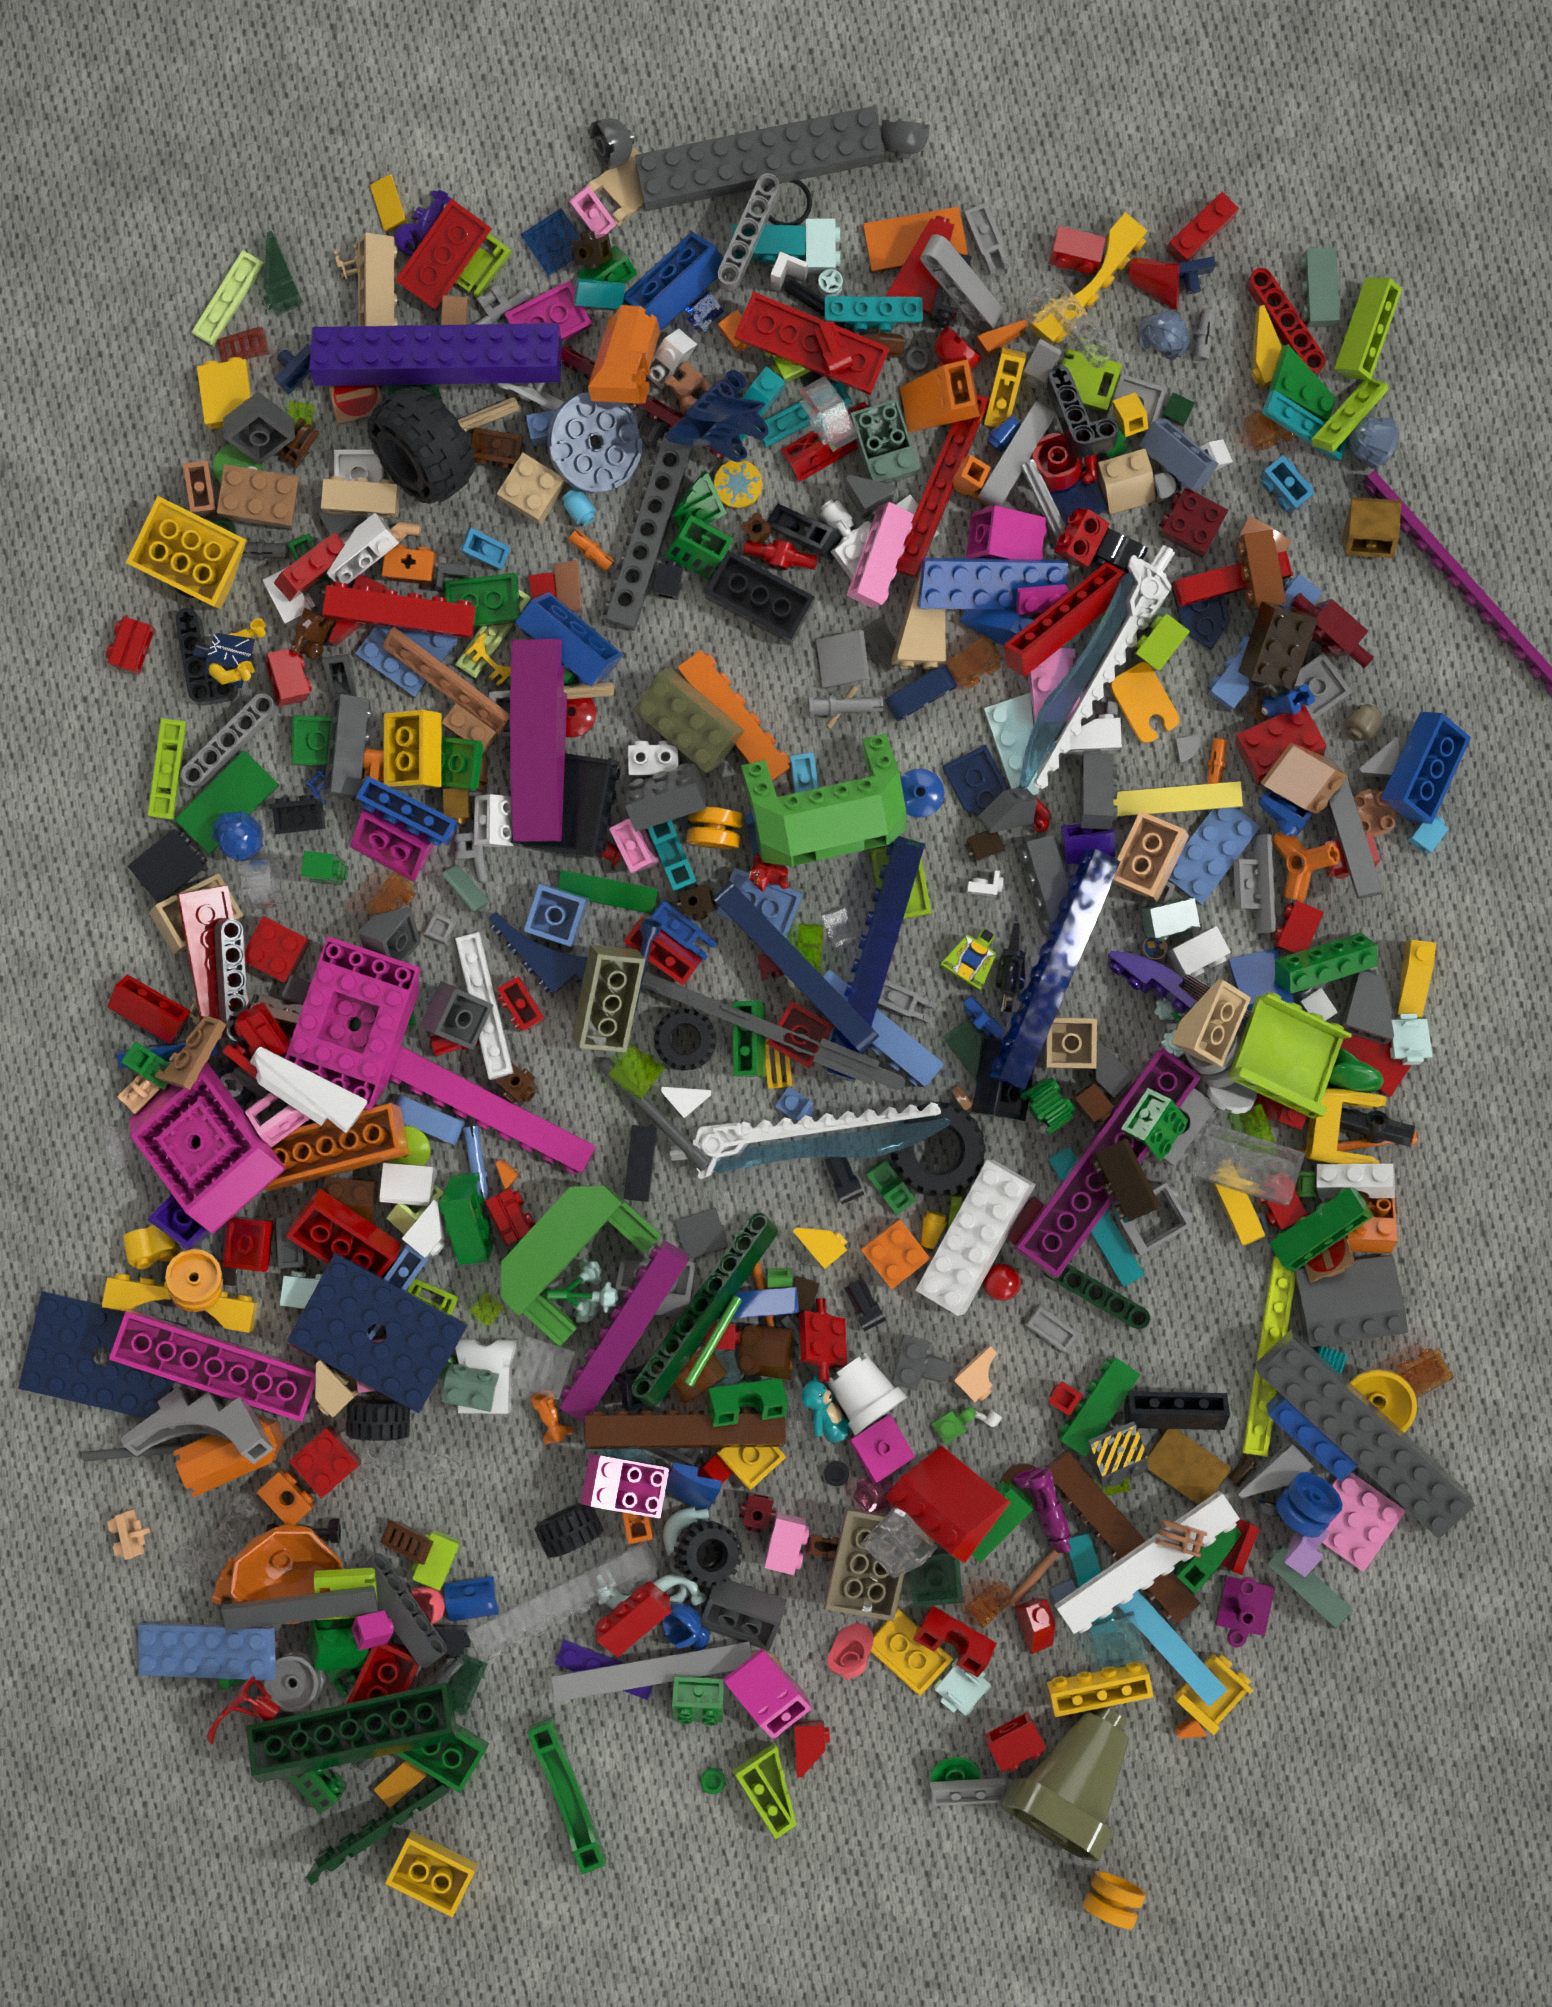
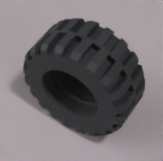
[890,1102,986,1197]

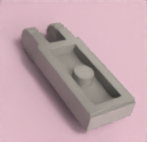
[963,202,1010,275]
[865,976,937,1023]

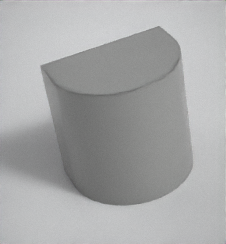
[1153,473,1176,504]

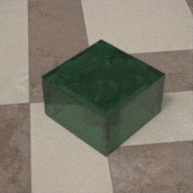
[908,1549,963,1607]

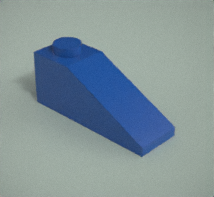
[959,609,1034,646]

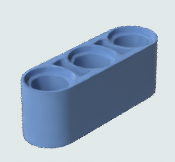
[395,1094,465,1145]

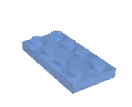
[1168,807,1261,905]

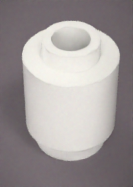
[819,499,855,537]

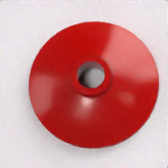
[566,697,596,738]

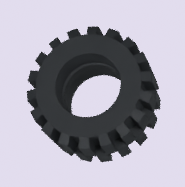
[654,1008,716,1071]
[346,1400,410,1441]
[534,1503,604,1558]
[674,1520,742,1587]

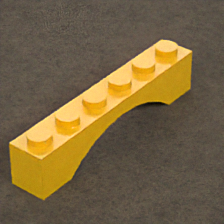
[1029,212,1148,345]
[102,1273,258,1333]

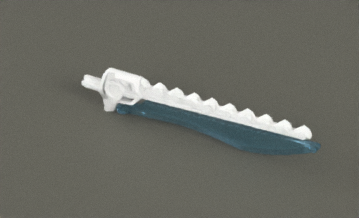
[1019,545,1175,789]
[670,1102,952,1179]

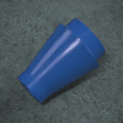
[986,415,1021,453]

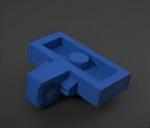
[963,995,1006,1039]

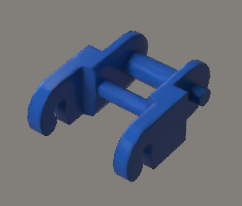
[305,768,326,805]

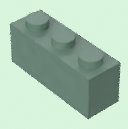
[1299,247,1340,328]

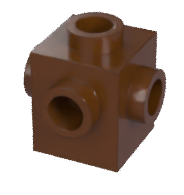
[495,1063,537,1106]

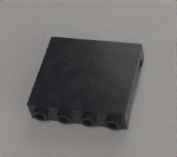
[511,753,621,859]

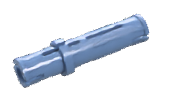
[463,1125,490,1200]

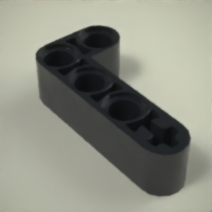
[1047,365,1118,458]
[176,608,239,706]

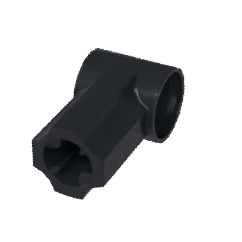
[825,1152,864,1205]
[844,1278,886,1332]

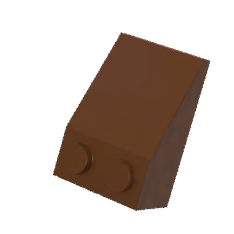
[324,1176,379,1224]

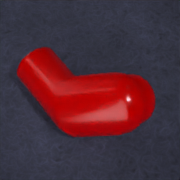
[1033,796,1050,832]

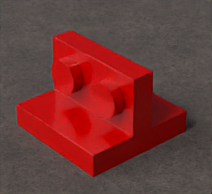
[223,1217,273,1272]

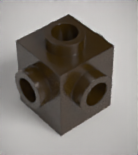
[571,231,613,269]
[677,884,718,921]

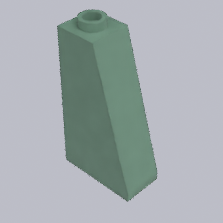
[1267,1546,1353,1629]

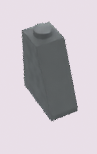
[1340,969,1394,1045]

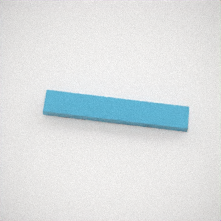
[1117,1590,1227,1707]

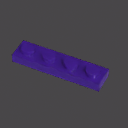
[555,1639,653,1700]

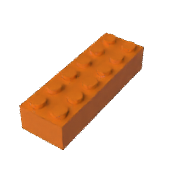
[264,1103,410,1191]

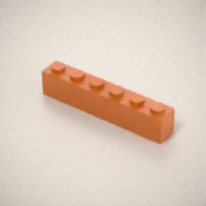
[677,650,791,782]

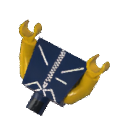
[193,618,266,688]

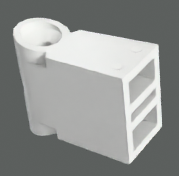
[455,1339,517,1414]

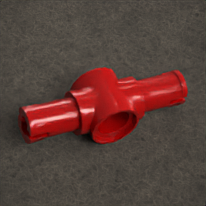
[743,540,818,570]

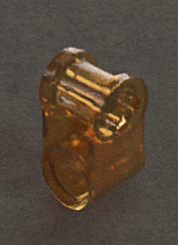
[965,1581,1012,1628]

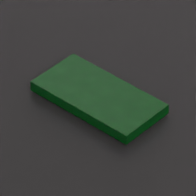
[174,750,280,855]

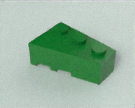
[438,1172,493,1265]

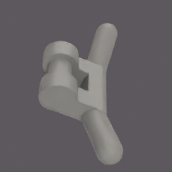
[475,285,532,324]
[453,824,488,883]

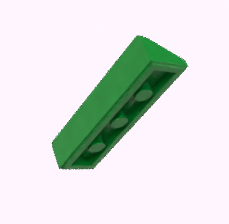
[558,870,658,914]

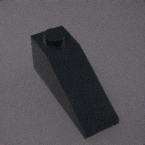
[767,503,842,562]

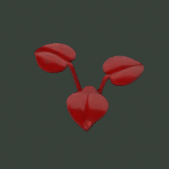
[206,1637,282,1745]

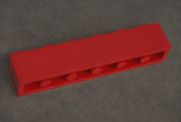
[1004,562,1127,677]
[323,582,476,639]

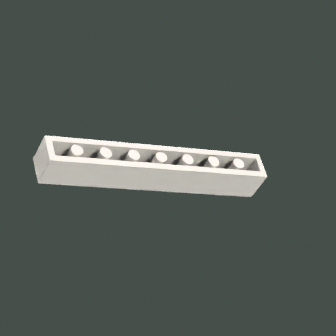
[1054,1491,1240,1634]

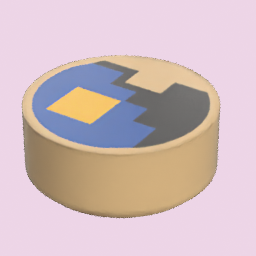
[1142,937,1168,960]

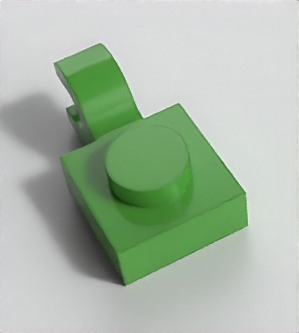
[932,1405,977,1444]

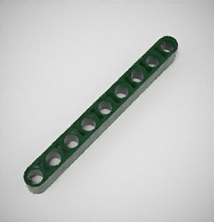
[632,1212,778,1407]

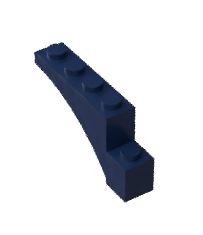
[489,911,588,994]

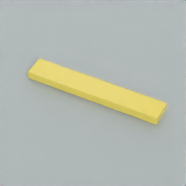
[1113,781,1243,817]

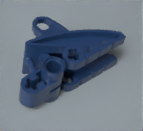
[664,370,768,462]

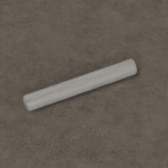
[1021,459,1066,541]

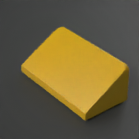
[370,174,407,232]

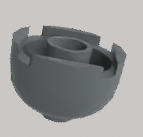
[590,118,634,170]
[881,120,930,159]

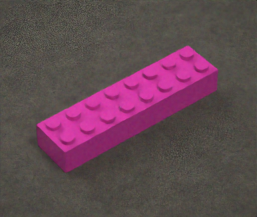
[109,1309,316,1422]

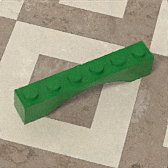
[527,1717,607,1875]

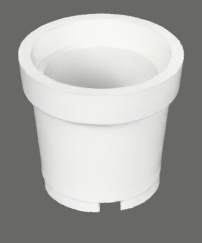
[826,1353,907,1435]

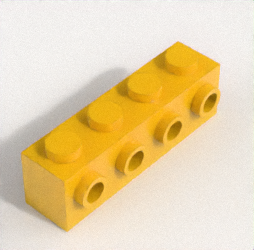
[1047,1662,1153,1717]

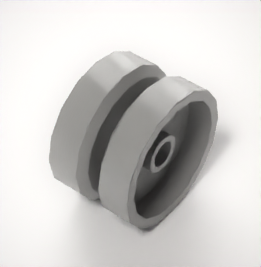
[1186,1034,1240,1088]
[264,1651,326,1712]

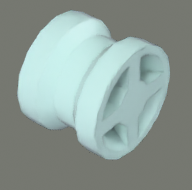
[818,269,843,297]

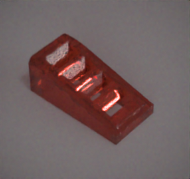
[217,326,270,362]

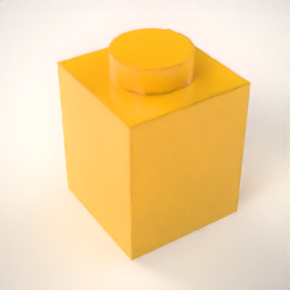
[1113,392,1149,437]

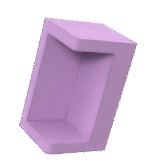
[1284,1529,1329,1577]

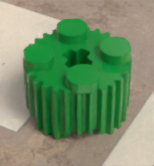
[1021,1077,1075,1135]

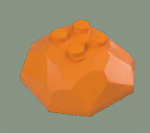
[230,1525,342,1624]

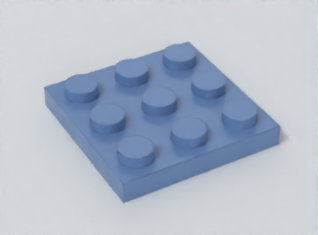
[355,625,459,698]

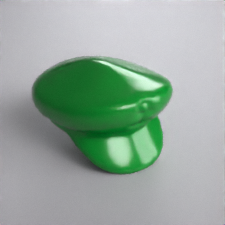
[1328,1049,1383,1093]

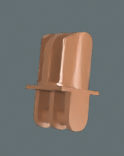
[1155,1519,1207,1557]

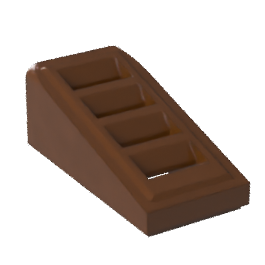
[380,1520,434,1565]

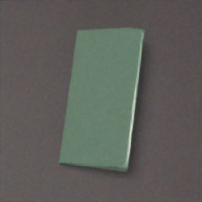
[442,865,489,913]

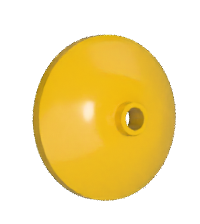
[1350,1370,1417,1433]

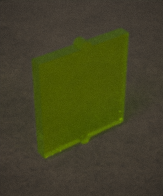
[607,1045,665,1100]

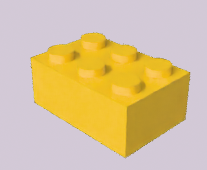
[384,710,442,790]
[385,1830,478,1918]

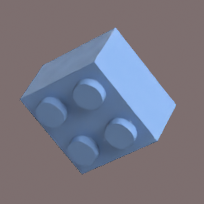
[524,883,590,947]

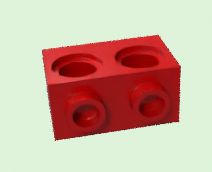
[1054,509,1110,567]

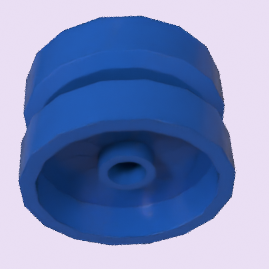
[1276,1472,1343,1538]

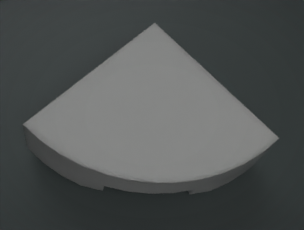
[1175,735,1201,764]

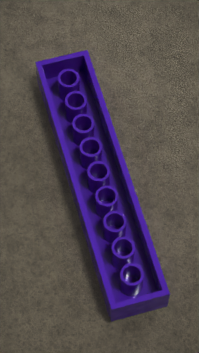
[309,323,562,386]

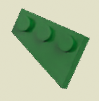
[1269,344,1336,422]

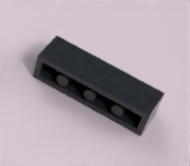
[1124,1391,1230,1430]

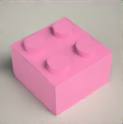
[765,1512,809,1575]

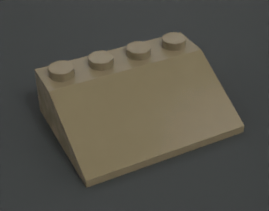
[823,1509,916,1621]

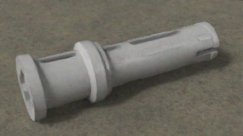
[808,695,883,719]

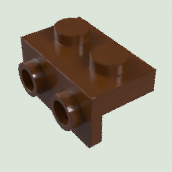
[472,427,524,469]

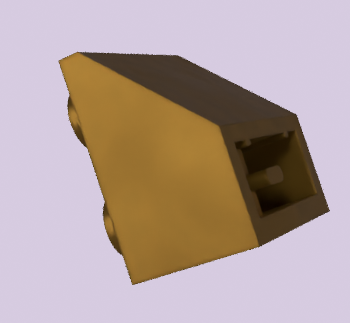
[1342,497,1401,558]

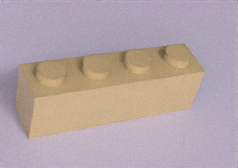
[358,233,397,326]

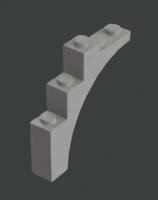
[120,1387,274,1464]

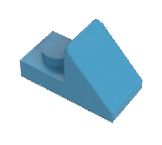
[460,527,511,570]

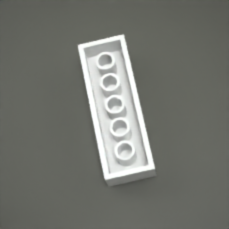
[916,1160,1036,1316]

